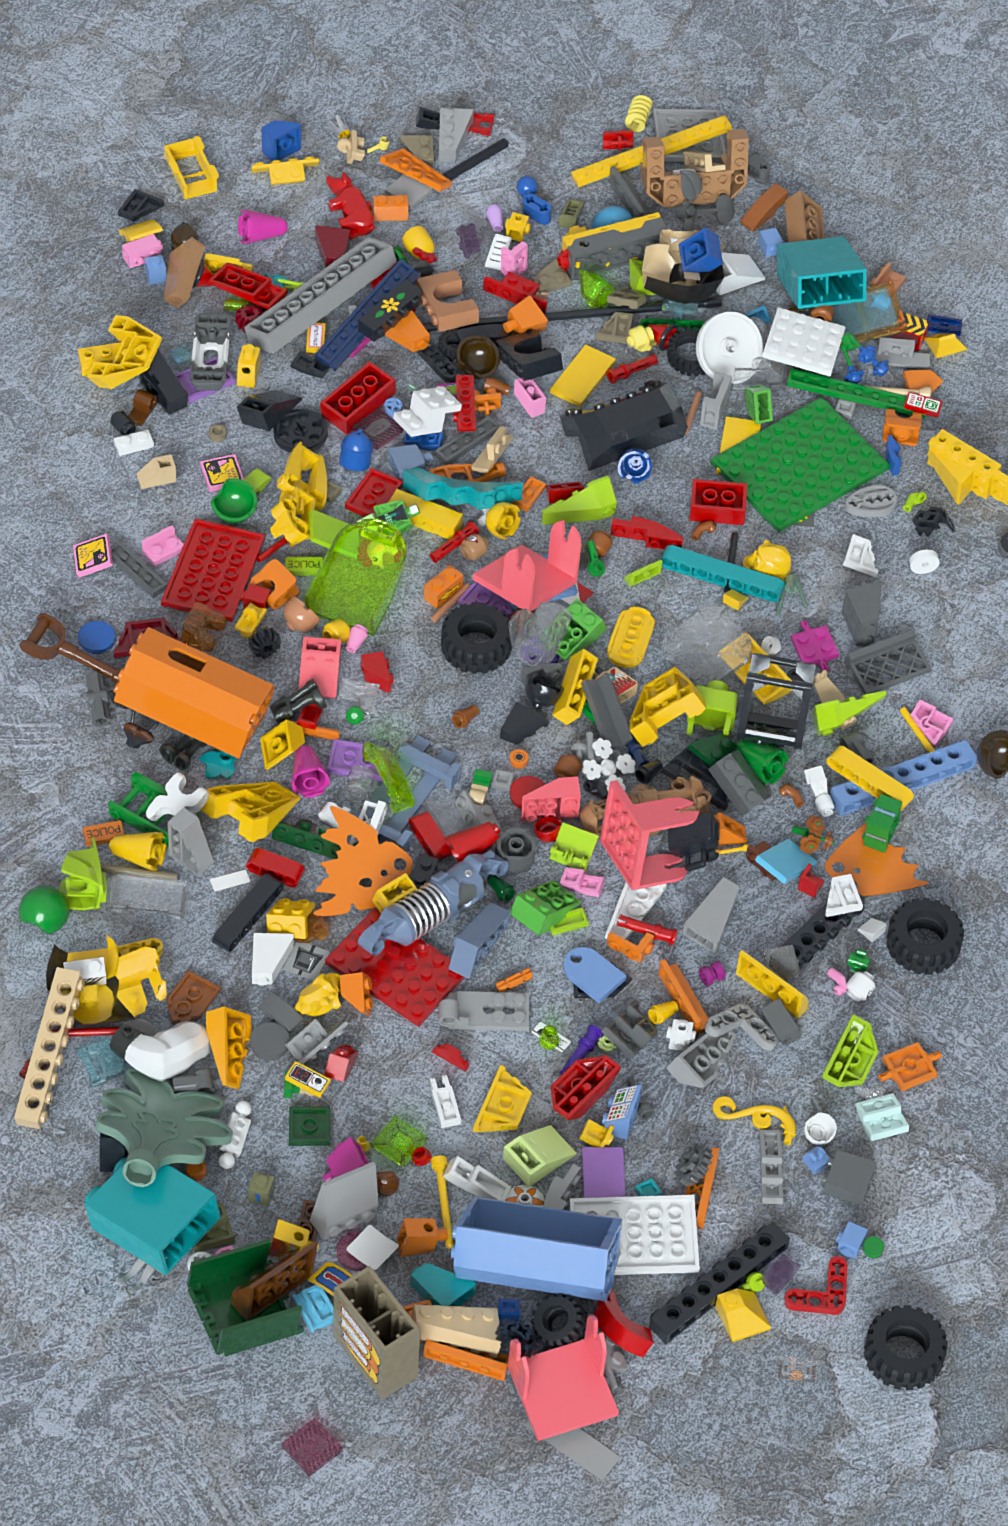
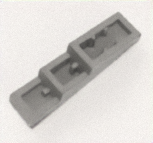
[759,1130,783,1205]

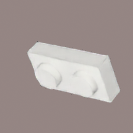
[114,430,154,456]

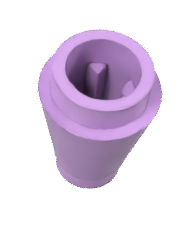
[486,205,503,231]

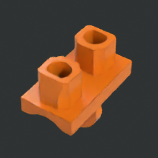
[474,388,501,416]

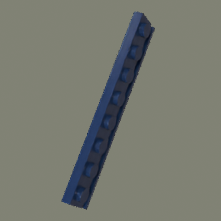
[315,259,421,371]

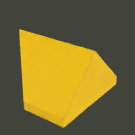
[925,333,968,358]

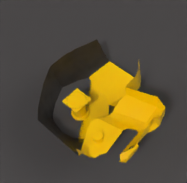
[46,934,167,1026]

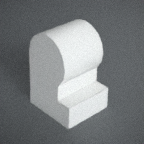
[318,802,351,828]

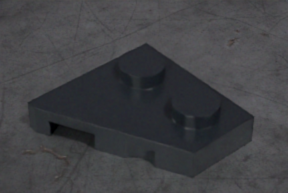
[118,189,164,222]

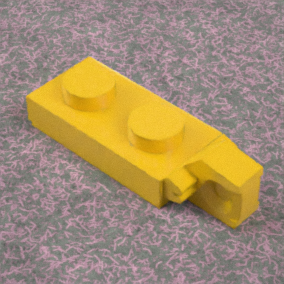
[204,253,253,271]

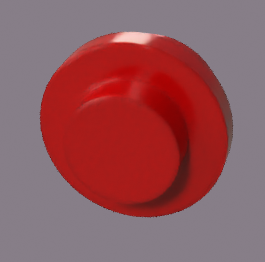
[411,1147,432,1166]

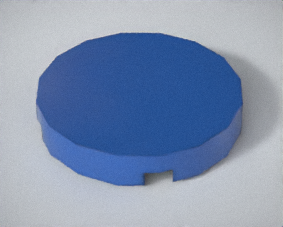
[78,621,115,654]

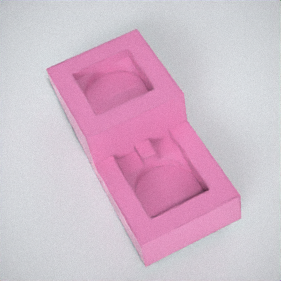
[560,867,605,897]

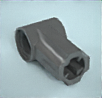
[840,731,874,764]
[172,1069,214,1094]

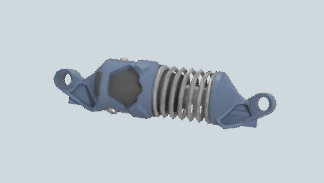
[358,850,509,956]

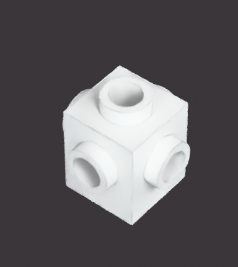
[666,1019,696,1051]

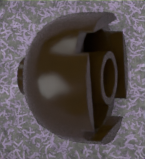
[170,222,201,250]

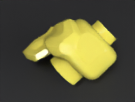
[627,325,656,352]

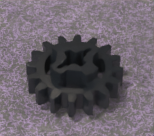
[495,1318,541,1358]

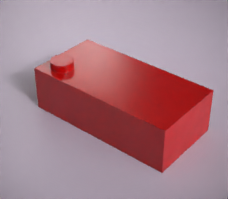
[320,361,396,435]

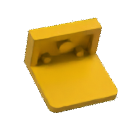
[266,898,315,939]

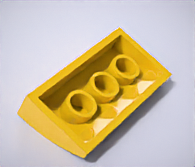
[717,633,792,705]
[736,950,808,1019]

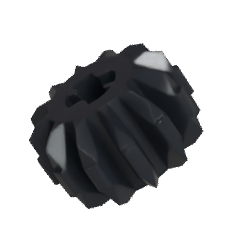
[249,626,281,658]

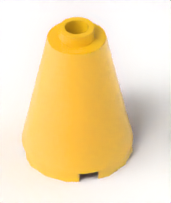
[109,832,166,871]

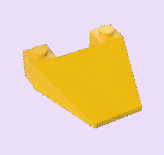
[87,315,163,389]
[629,667,706,747]
[201,782,300,842]

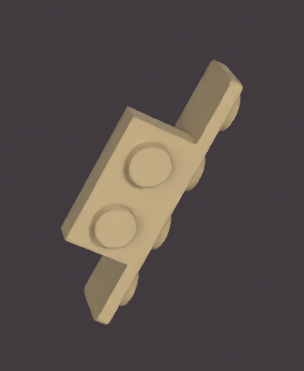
[472,427,513,473]

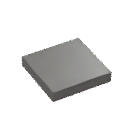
[385,174,433,210]

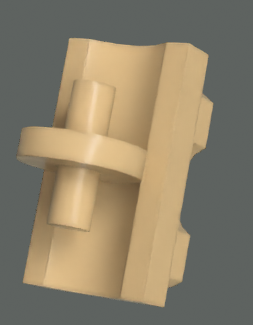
[337,130,365,164]

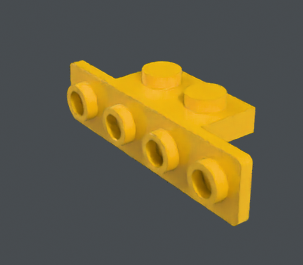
[250,157,319,185]

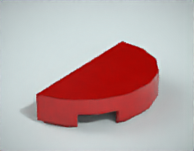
[432,1043,469,1072]

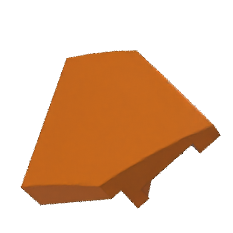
[903,370,944,392]

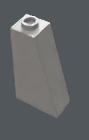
[683,877,740,954]

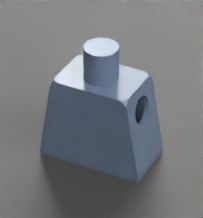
[388,444,433,481]

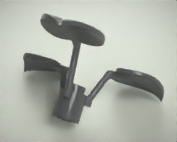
[675,170,735,231]

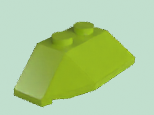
[821,1014,878,1087]

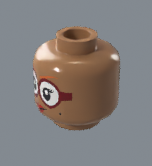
[460,534,488,561]

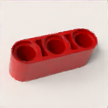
[409,811,452,861]
[245,848,305,887]

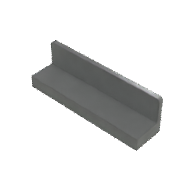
[581,673,633,750]

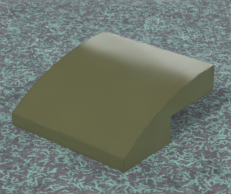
[193,1203,235,1253]

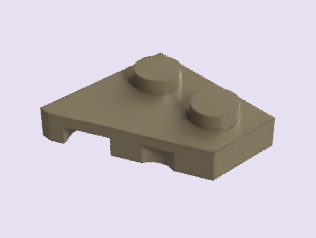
[400,135,434,164]
[532,259,571,293]
[607,286,646,309]
[595,312,633,344]

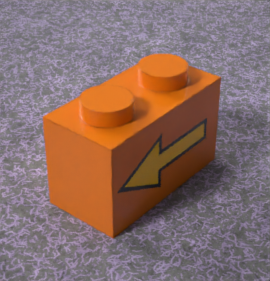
[424,565,463,609]

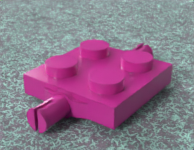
[791,620,839,672]

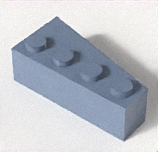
[448,902,511,979]

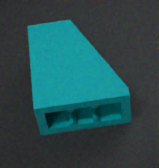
[410,1262,476,1306]

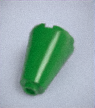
[735,739,789,785]

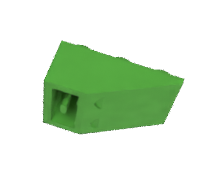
[538,598,607,660]
[511,880,581,935]

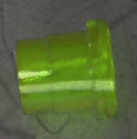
[539,1025,559,1050]

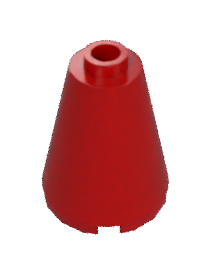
[444,821,501,862]

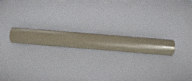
[101,864,178,881]

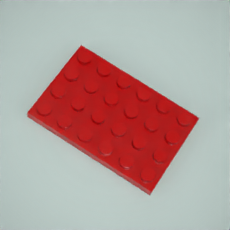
[161,518,265,622]
[325,908,465,1027]

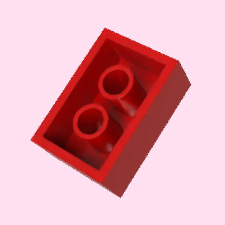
[689,479,747,525]

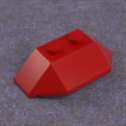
[550,1055,621,1121]

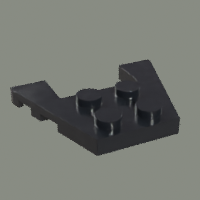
[660,738,729,810]

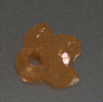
[294,911,330,943]

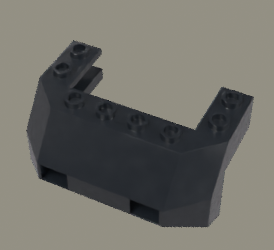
[560,380,688,471]

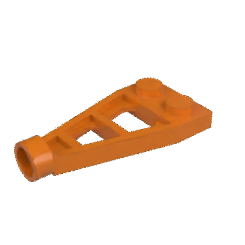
[429,462,506,500]

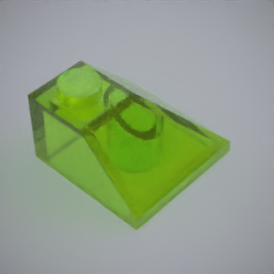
[579,269,616,308]
[370,1116,428,1167]

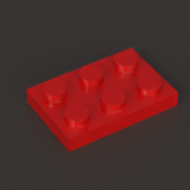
[345,468,403,520]

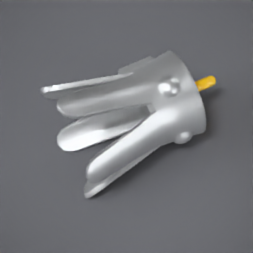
[328,115,350,139]

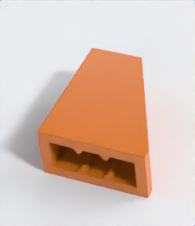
[385,310,430,352]

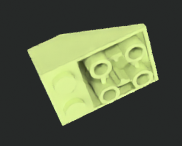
[503,1125,577,1187]

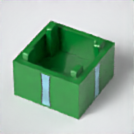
[862,794,903,853]

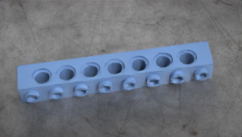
[830,740,977,816]

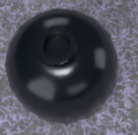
[525,674,564,709]

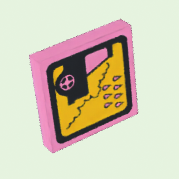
[200,454,244,492]
[73,533,113,578]

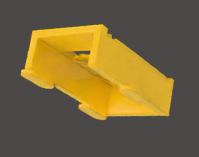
[164,136,219,199]

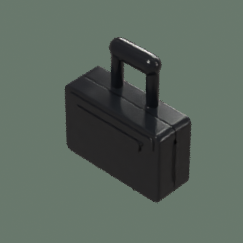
[668,813,720,872]

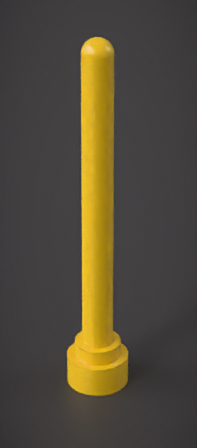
[431,1155,454,1249]

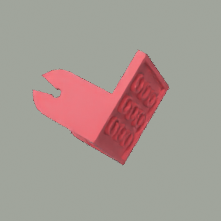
[473,520,581,613]
[600,780,700,890]
[508,1315,619,1441]

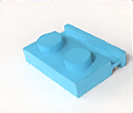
[292,1285,334,1333]

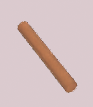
[685,391,702,435]
[431,583,470,623]

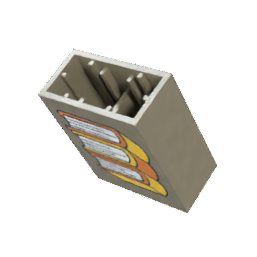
[333,1266,420,1400]

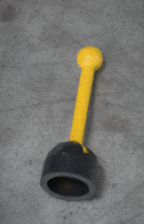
[706,844,749,862]

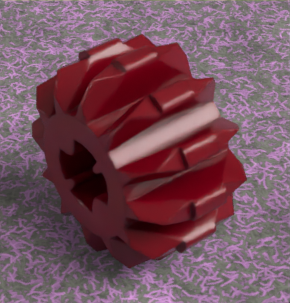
[235,304,263,333]

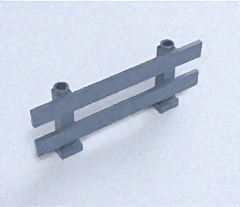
[347,735,461,852]

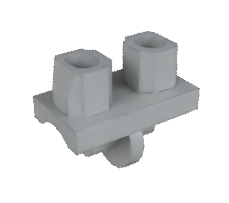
[571,731,602,770]

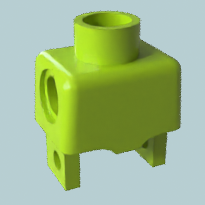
[687,680,738,738]

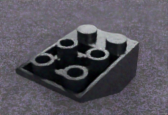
[237,390,302,431]

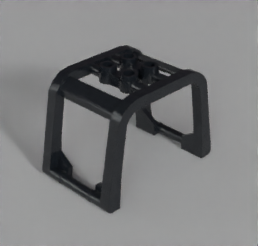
[737,653,816,750]

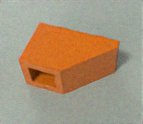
[340,972,373,1016]

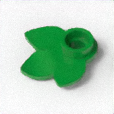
[387,243,411,266]

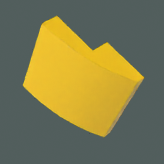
[119,220,163,242]

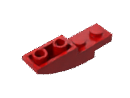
[610,516,683,550]

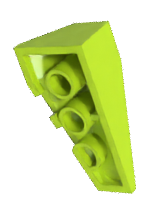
[811,691,887,736]

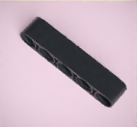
[212,873,284,952]

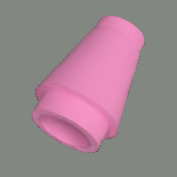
[345,624,368,653]

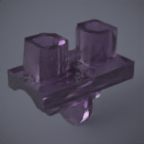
[456,223,482,259]
[762,1253,800,1294]

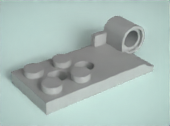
[439,991,529,1031]

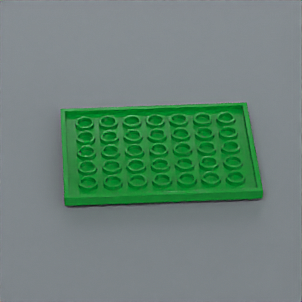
[710,397,890,533]

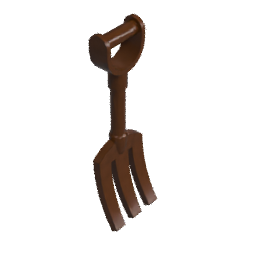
[19,613,121,684]

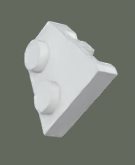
[825,874,863,917]

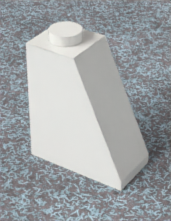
[252,933,294,985]

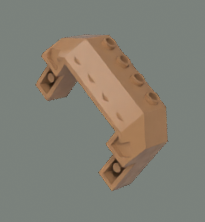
[640,129,749,208]

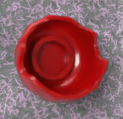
[533,816,562,843]

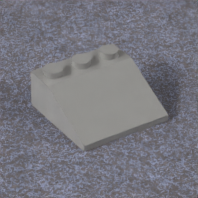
[310,1161,378,1239]

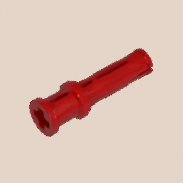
[606,354,658,384]
[429,521,480,563]
[616,914,677,946]

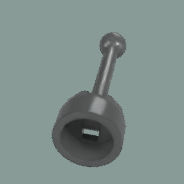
[627,1077,655,1120]

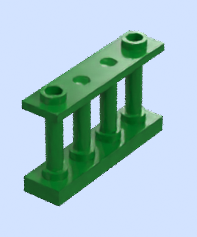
[108,771,199,847]

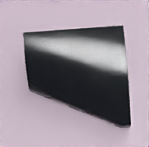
[500,702,549,745]

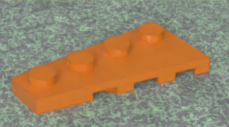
[379,148,452,192]

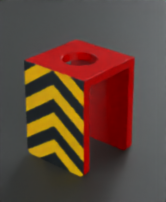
[892,312,929,352]

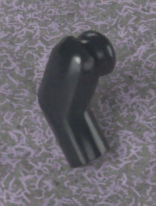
[583,780,608,800]

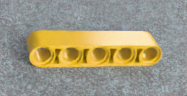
[826,746,914,811]

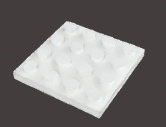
[762,307,845,376]

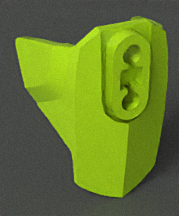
[59,837,108,911]

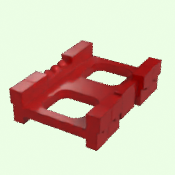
[468,113,495,136]

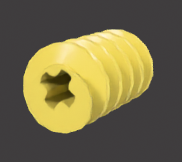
[625,95,653,132]

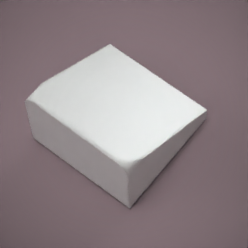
[858,918,887,942]

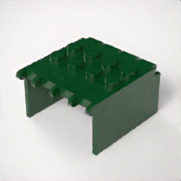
[187,1239,304,1357]

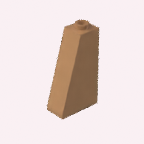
[164,237,205,308]

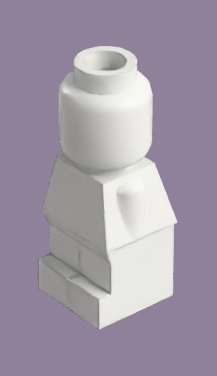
[804,765,834,817]

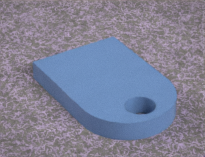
[563,947,626,1003]

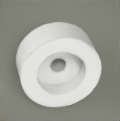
[761,636,781,656]

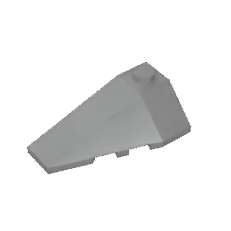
[666,1024,737,1088]

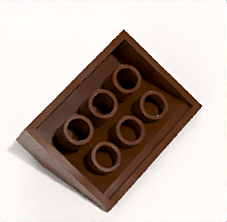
[231,1241,318,1321]

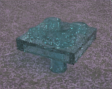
[662,298,698,320]

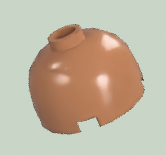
[283,596,320,632]

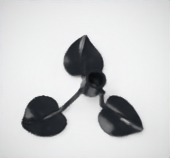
[107,690,160,749]

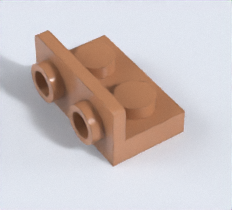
[870,262,906,299]

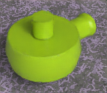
[741,1272,766,1292]

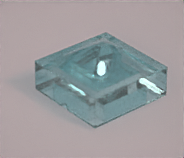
[170,346,192,363]

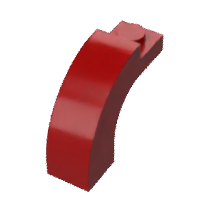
[593,1290,654,1357]

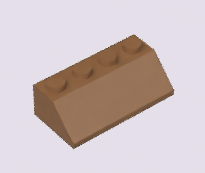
[785,190,825,243]

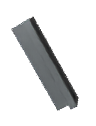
[609,166,652,218]

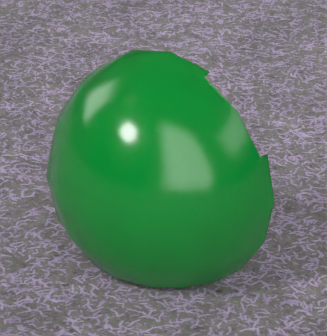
[210,478,257,523]
[18,886,70,934]

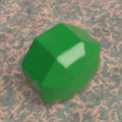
[346,706,365,725]

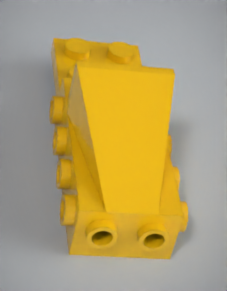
[927,429,1008,505]

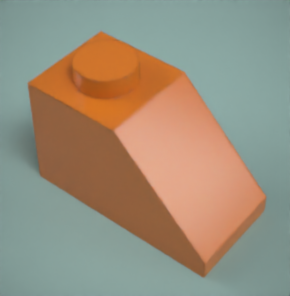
[714,812,748,845]

